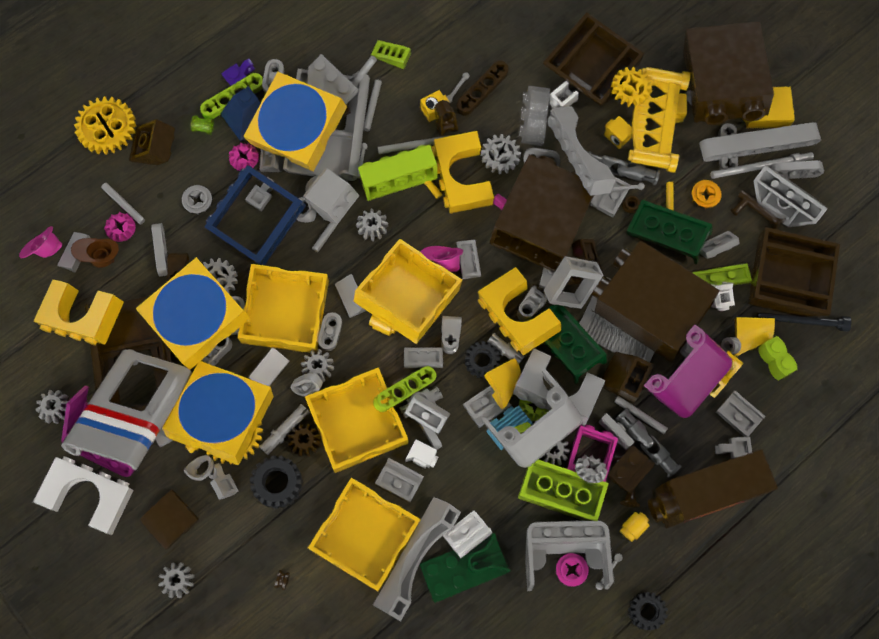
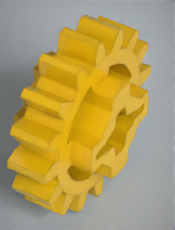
[611,67,652,107]

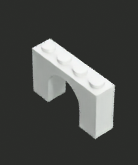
[33,456,133,535]

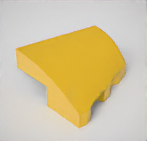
[734,317,775,356]
[484,358,521,410]

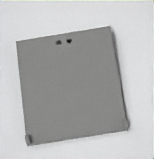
[579,275,654,363]

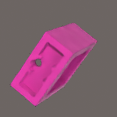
[565,425,618,482]

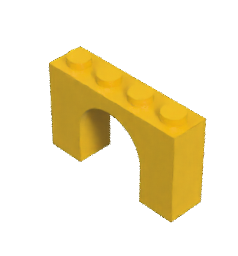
[431,131,494,213]
[478,267,561,355]
[33,280,124,345]

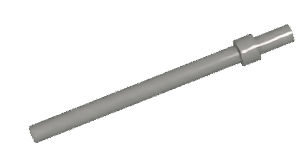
[710,152,814,179]

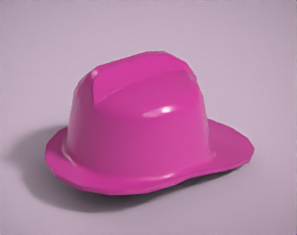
[19,226,62,258]
[421,246,463,272]

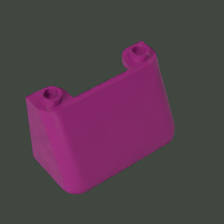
[644,325,732,418]

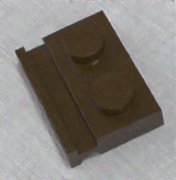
[607,445,655,494]

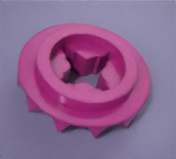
[229,143,259,171]
[104,212,136,242]
[556,553,588,586]

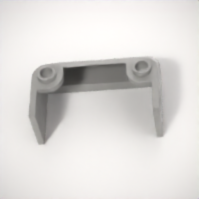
[482,369,581,468]
[525,521,614,591]

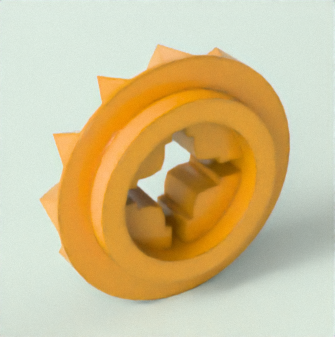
[691,180,721,209]

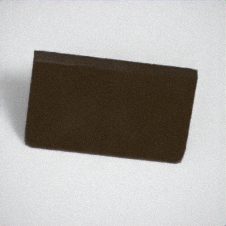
[572,239,603,273]

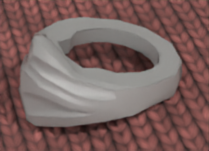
[297,197,317,223]
[184,455,214,481]

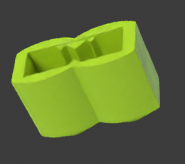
[758,336,797,381]

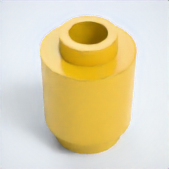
[369,315,396,336]
[620,512,650,542]

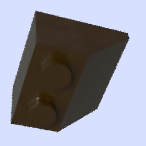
[129,119,175,165]

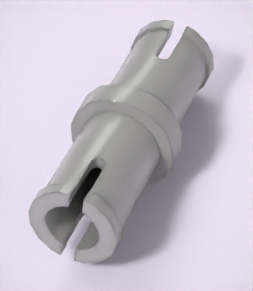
[487,333,525,364]

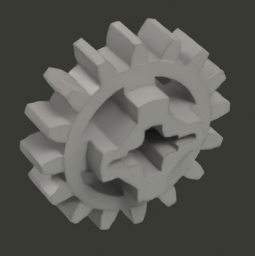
[481,134,521,174]
[203,258,238,294]

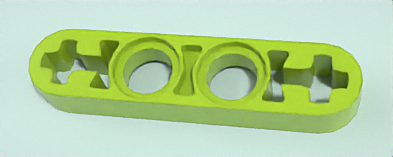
[200,73,263,120]
[373,366,436,412]

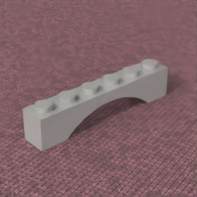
[548,106,615,195]
[373,497,461,621]

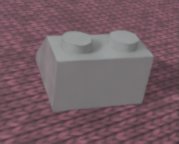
[303,168,359,224]

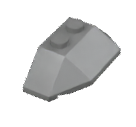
[754,165,828,227]

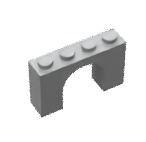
[513,349,605,427]

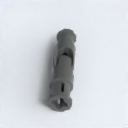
[588,151,660,186]
[615,408,682,478]

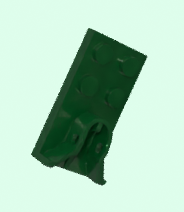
[627,200,713,264]
[533,305,607,384]
[419,533,511,603]

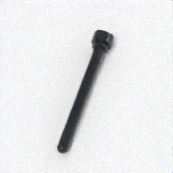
[757,312,851,332]

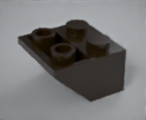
[602,352,654,403]

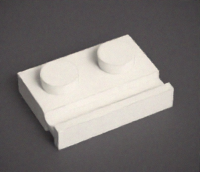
[443,511,493,558]

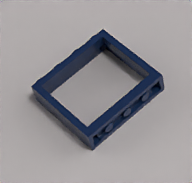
[205,165,306,266]

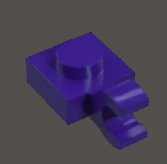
[221,59,255,86]

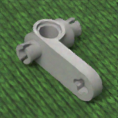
[399,387,443,450]

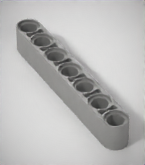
[699,122,821,162]

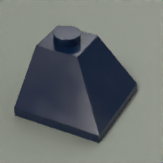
[221,86,261,142]

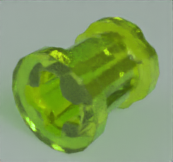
[191,115,214,135]

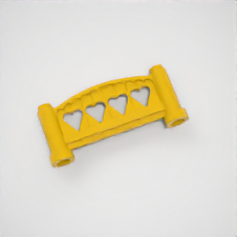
[628,67,691,173]

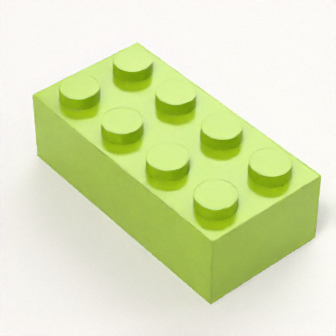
[358,145,438,201]
[518,460,609,521]

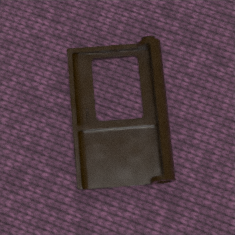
[85,296,175,411]

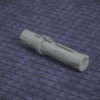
[259,404,310,455]

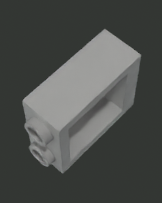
[544,256,603,309]

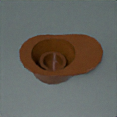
[71,238,119,268]

